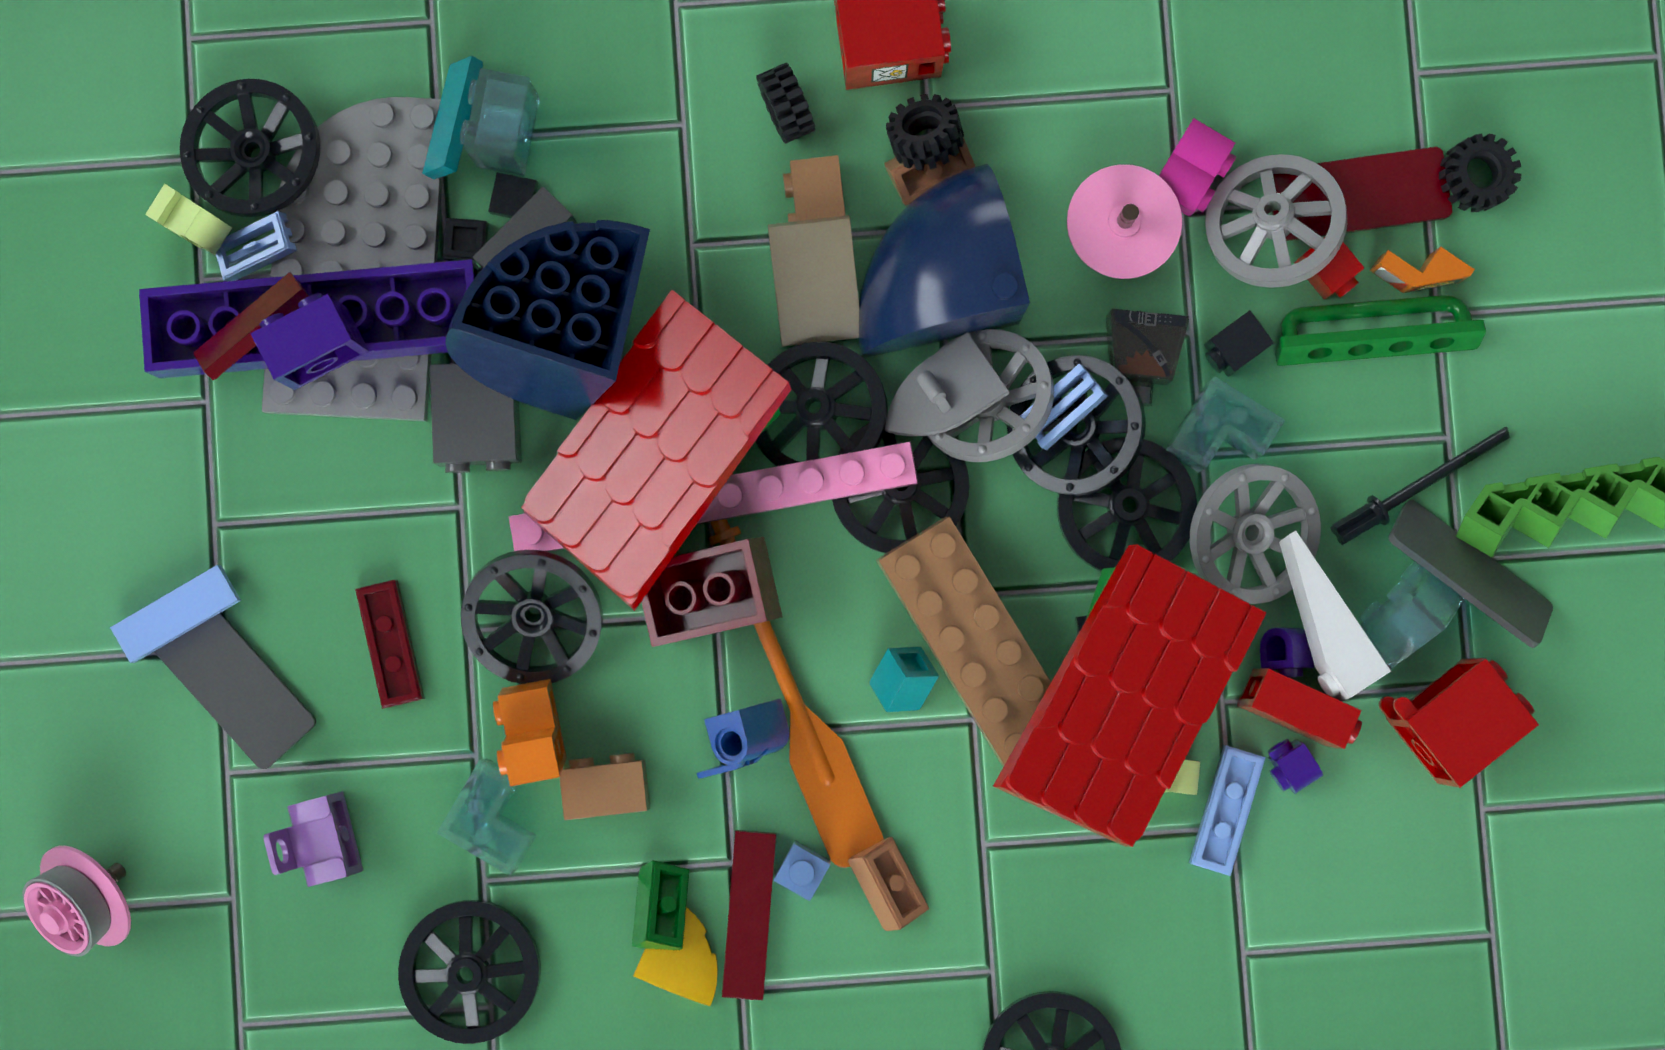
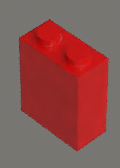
[1237,668,1362,749]

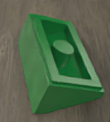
[632,860,689,950]

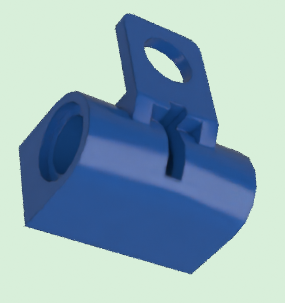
[697,698,789,779]

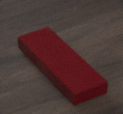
[193,272,309,380]
[355,580,425,709]

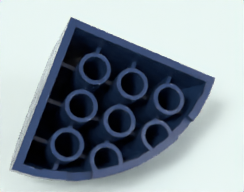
[858,164,1030,358]
[445,220,650,420]

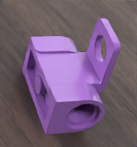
[263,791,363,887]

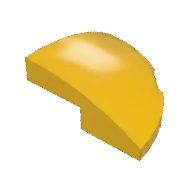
[633,906,718,1006]

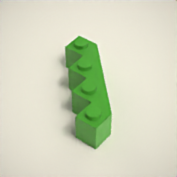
[1456,457,1665,557]

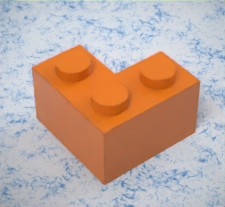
[493,679,567,787]

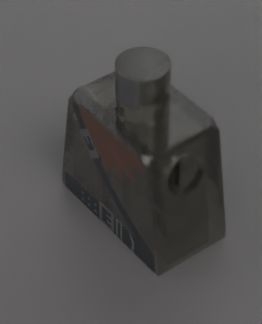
[1106,309,1189,406]

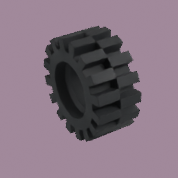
[756,63,815,144]
[886,94,964,171]
[1439,133,1522,212]

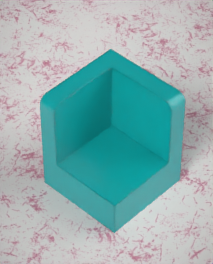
[870,647,939,712]

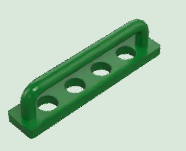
[1275,295,1486,366]

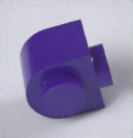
[1260,628,1315,678]
[1268,739,1323,794]

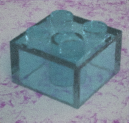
[460,68,540,176]

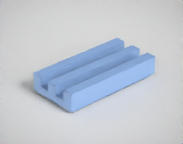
[216,211,297,281]
[1020,364,1108,450]

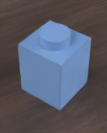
[774,841,831,901]

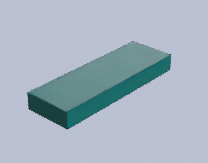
[422,55,483,180]

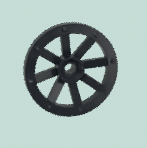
[180,79,320,217]
[756,342,888,467]
[1007,355,1146,496]
[832,424,969,554]
[1057,437,1197,572]
[461,550,603,684]
[398,900,541,1044]
[982,991,1121,1050]

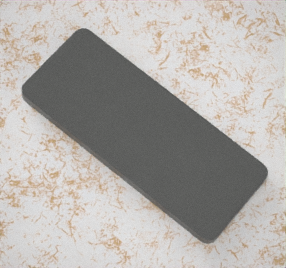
[1388,499,1553,648]
[154,613,316,769]

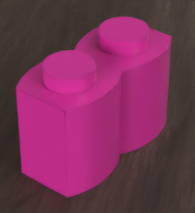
[1159,118,1236,217]

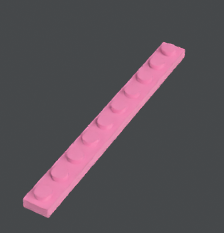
[508,442,918,552]

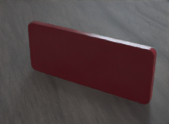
[1272,147,1452,241]

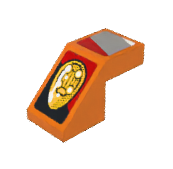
[1370,247,1475,293]

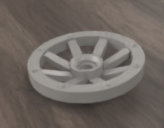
[1205,154,1347,288]
[927,329,1054,462]
[1190,464,1321,604]

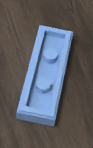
[110,565,241,663]
[1189,745,1266,876]

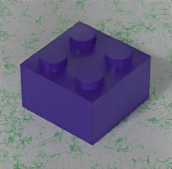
[250,293,369,390]

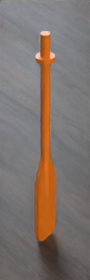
[708,519,884,868]

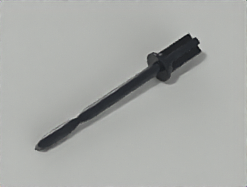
[1330,427,1510,545]

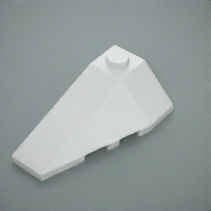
[1279,530,1391,701]

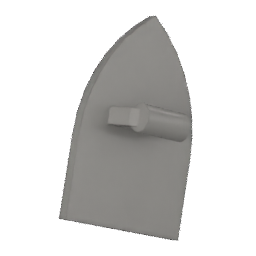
[885,332,1010,436]

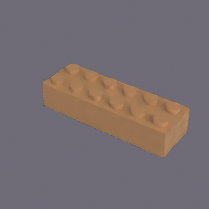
[876,517,1051,767]

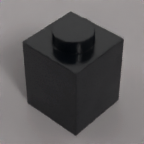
[1204,310,1274,377]

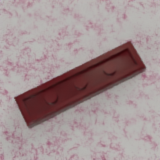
[722,830,777,1000]

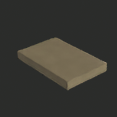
[768,215,860,347]

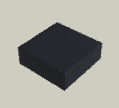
[488,172,538,218]
[442,218,489,263]

